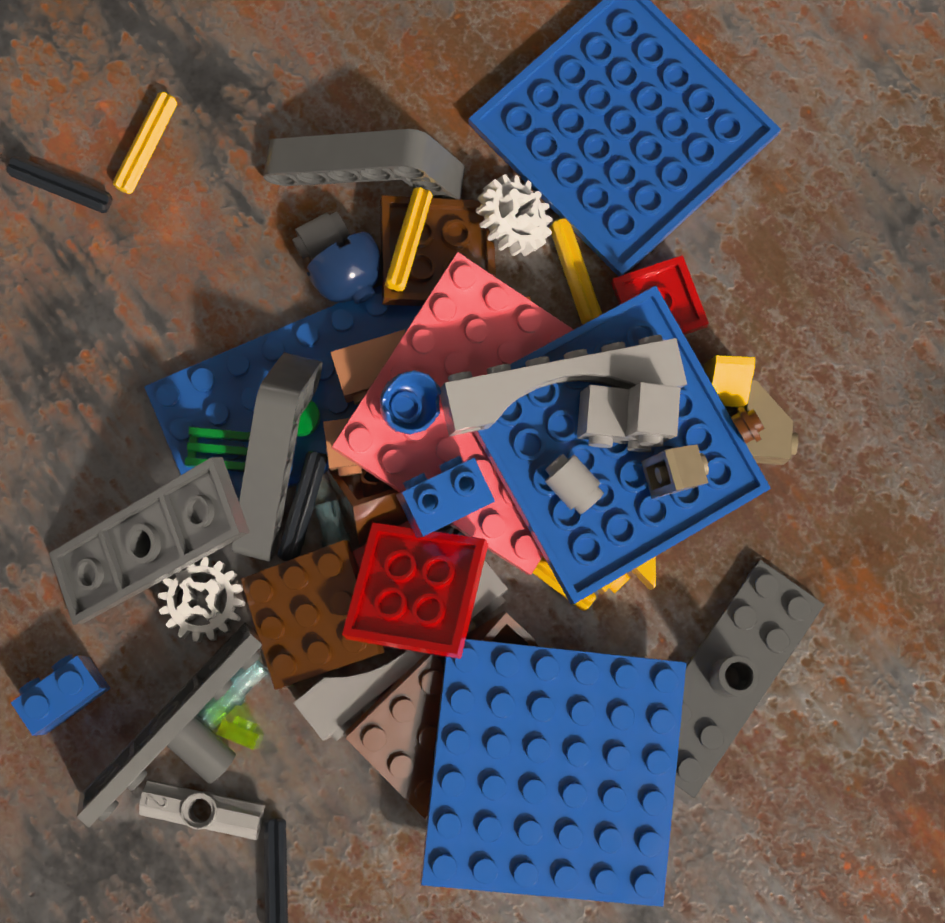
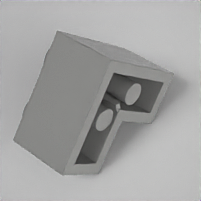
[577,382,681,452]

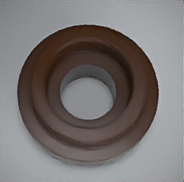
[731,406,765,444]

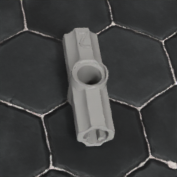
[139,780,265,840]

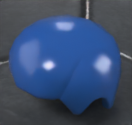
[380,370,441,435]

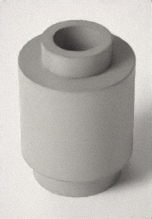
[292,211,350,261]
[545,454,604,515]

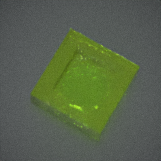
[216,715,264,750]

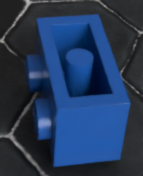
[396,456,495,538]
[11,654,111,736]

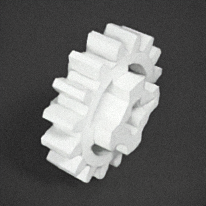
[476,174,553,256]
[158,557,245,642]

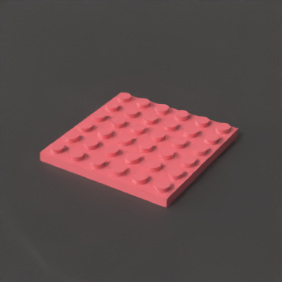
[331,252,574,575]

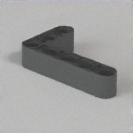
[264,129,465,200]
[232,352,322,562]

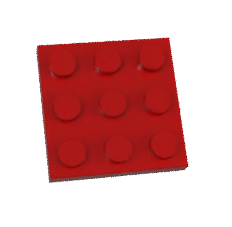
[342,522,488,659]

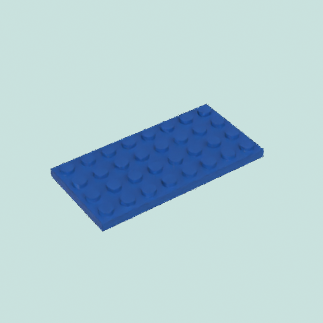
[144,285,422,501]

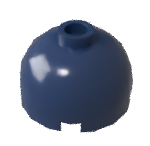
[306,232,382,304]

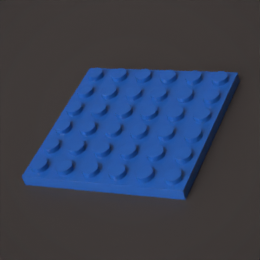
[469,0,781,277]
[474,286,771,604]
[420,639,687,907]

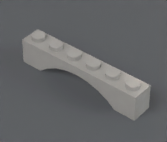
[440,335,687,437]
[294,561,508,741]

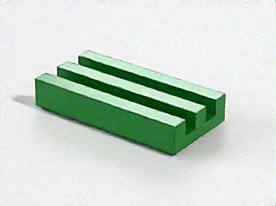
[185,427,250,472]

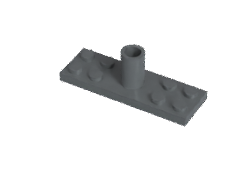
[49,457,250,625]
[675,560,825,798]
[77,622,263,827]

